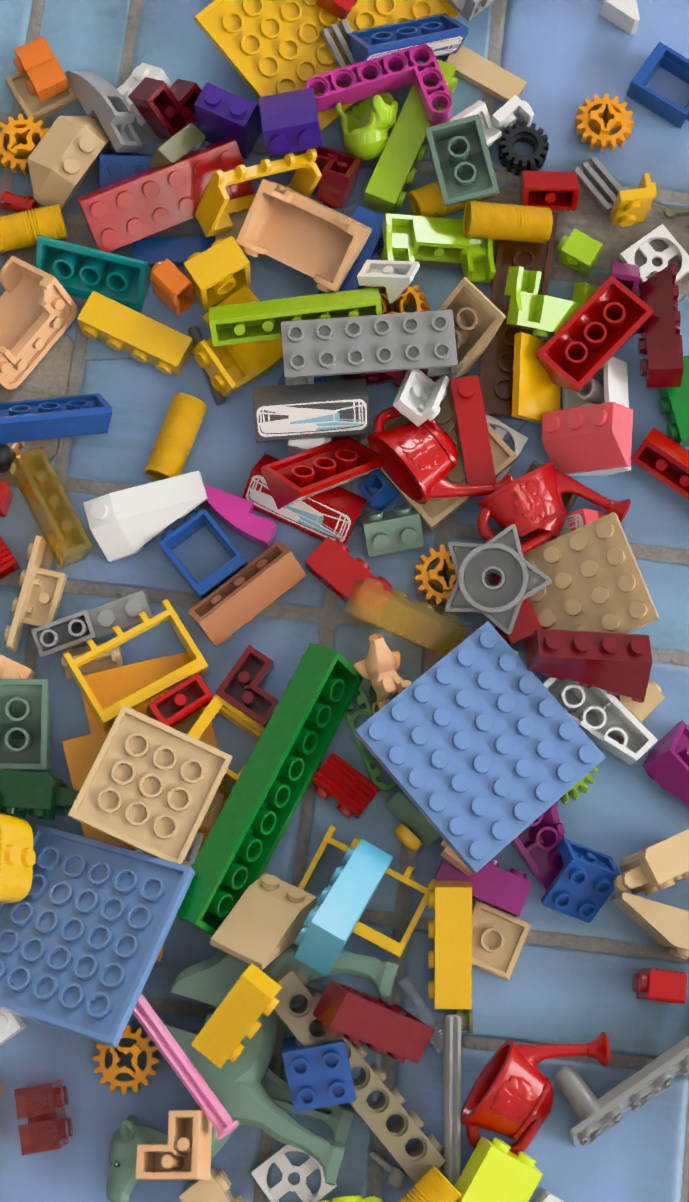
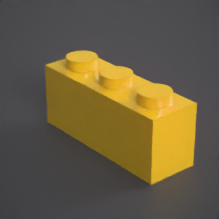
[190,964,282,1069]

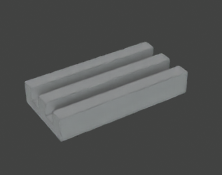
[320,19,355,68]
[573,155,624,214]

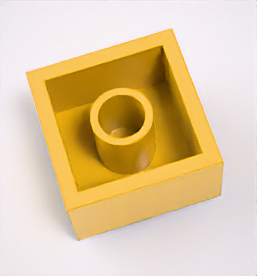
[183,236,252,312]

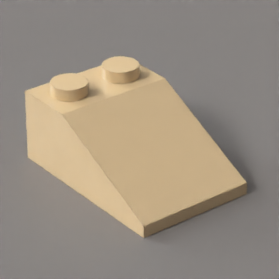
[438,277,506,379]
[210,873,317,970]
[611,892,689,960]

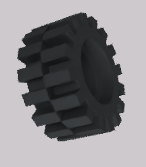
[498,121,549,176]

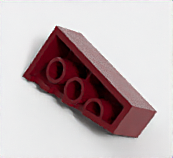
[636,264,684,388]
[525,629,652,703]
[312,980,435,1064]

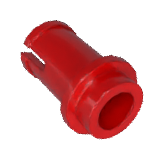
[0,191,37,215]

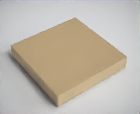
[5,72,79,123]
[472,900,532,981]

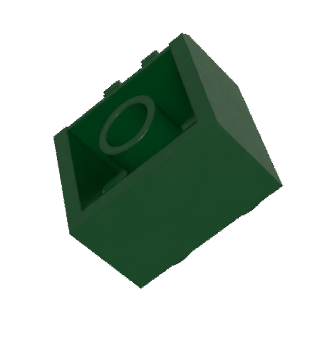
[0,769,80,821]

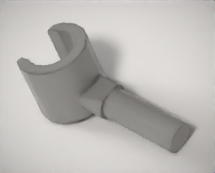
[369,1150,406,1188]

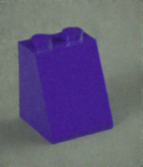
[194,82,262,159]
[259,88,323,157]

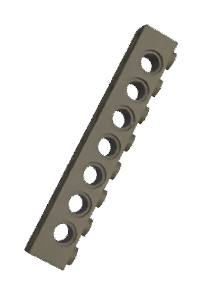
[271,964,446,1184]

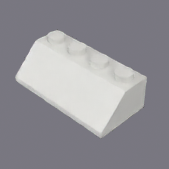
[562,356,631,476]

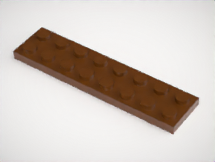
[478,210,558,422]

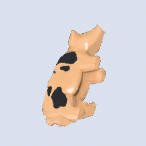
[353,634,412,714]

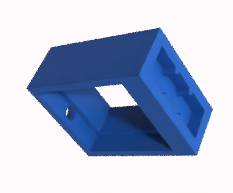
[626,41,689,128]
[158,508,247,601]

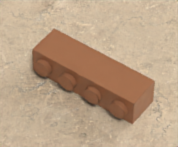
[188,541,306,647]

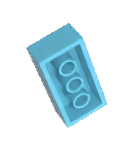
[294,839,393,977]

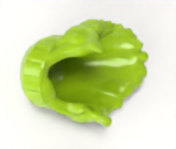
[335,92,398,160]

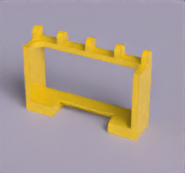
[195,148,322,237]
[62,599,208,731]
[298,824,436,957]

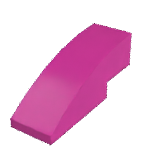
[204,484,276,550]

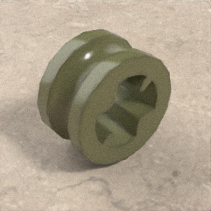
[455,1009,473,1033]

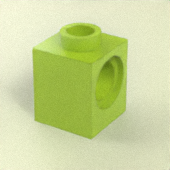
[557,228,603,277]

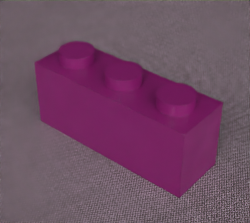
[434,858,533,917]

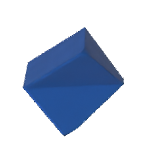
[357,469,400,511]

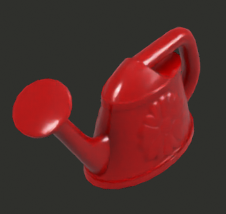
[367,407,514,505]
[476,461,631,555]
[461,1032,610,1155]

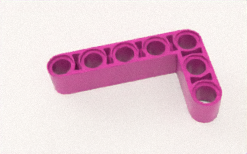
[305,44,452,126]

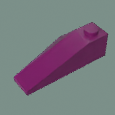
[643,720,689,805]
[510,802,565,892]

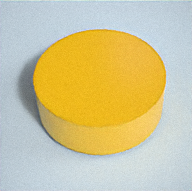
[394,824,422,852]

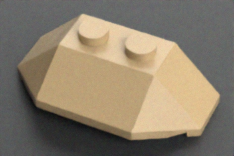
[27,116,111,212]

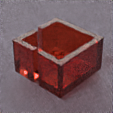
[14,1079,73,1155]

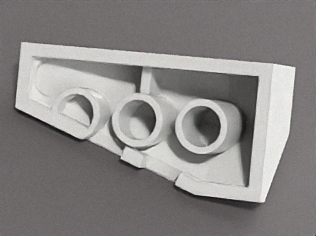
[83,471,208,563]

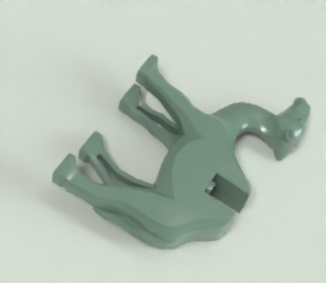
[106,942,398,1202]

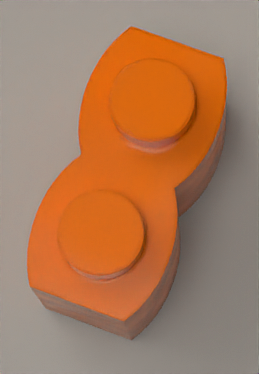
[13,36,70,103]
[150,259,196,317]

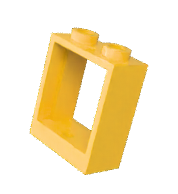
[187,694,265,786]

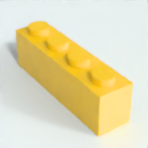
[77,291,194,376]
[428,881,472,1010]

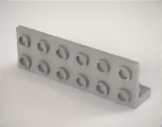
[281,310,458,386]

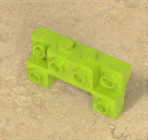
[381,213,496,283]
[504,267,601,338]

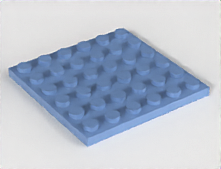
[353,621,606,874]
[0,823,195,1048]

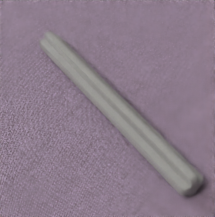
[442,1014,461,1186]

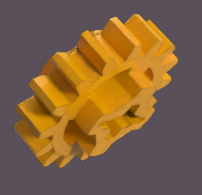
[574,93,634,152]
[0,114,49,175]
[414,544,458,607]
[92,1025,161,1095]

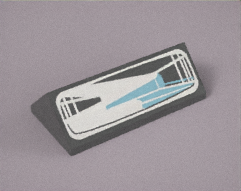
[252,379,370,443]

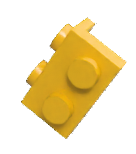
[610,173,657,227]
[192,337,253,397]

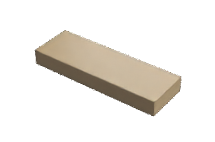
[446,45,527,103]

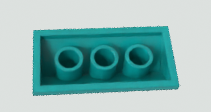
[36,236,151,313]

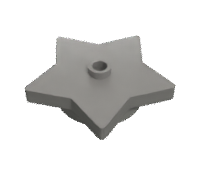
[445,524,552,635]

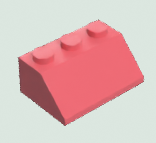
[541,402,633,475]

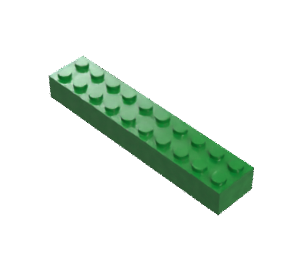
[176,643,364,937]

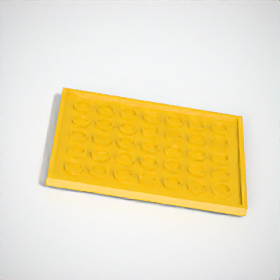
[194,0,459,132]

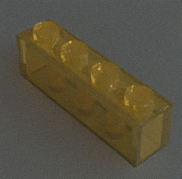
[10,447,93,569]
[343,577,467,657]

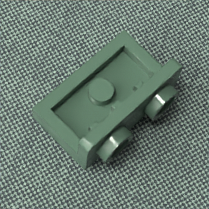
[360,505,425,557]

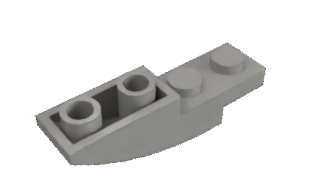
[65,70,143,153]
[31,590,153,658]

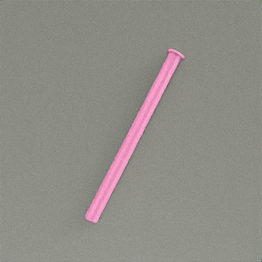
[133,993,239,1140]

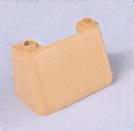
[236,179,372,293]
[0,256,77,390]

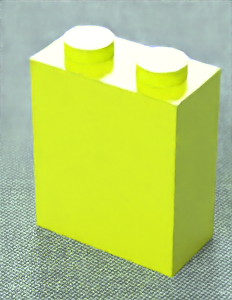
[454,1136,543,1202]

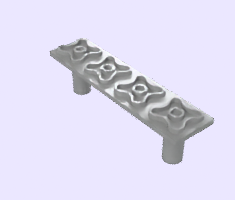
[552,1036,689,1147]

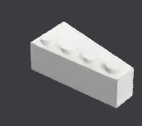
[543,677,658,765]

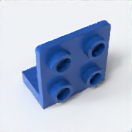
[99,152,154,188]
[541,838,620,923]
[282,1036,356,1113]

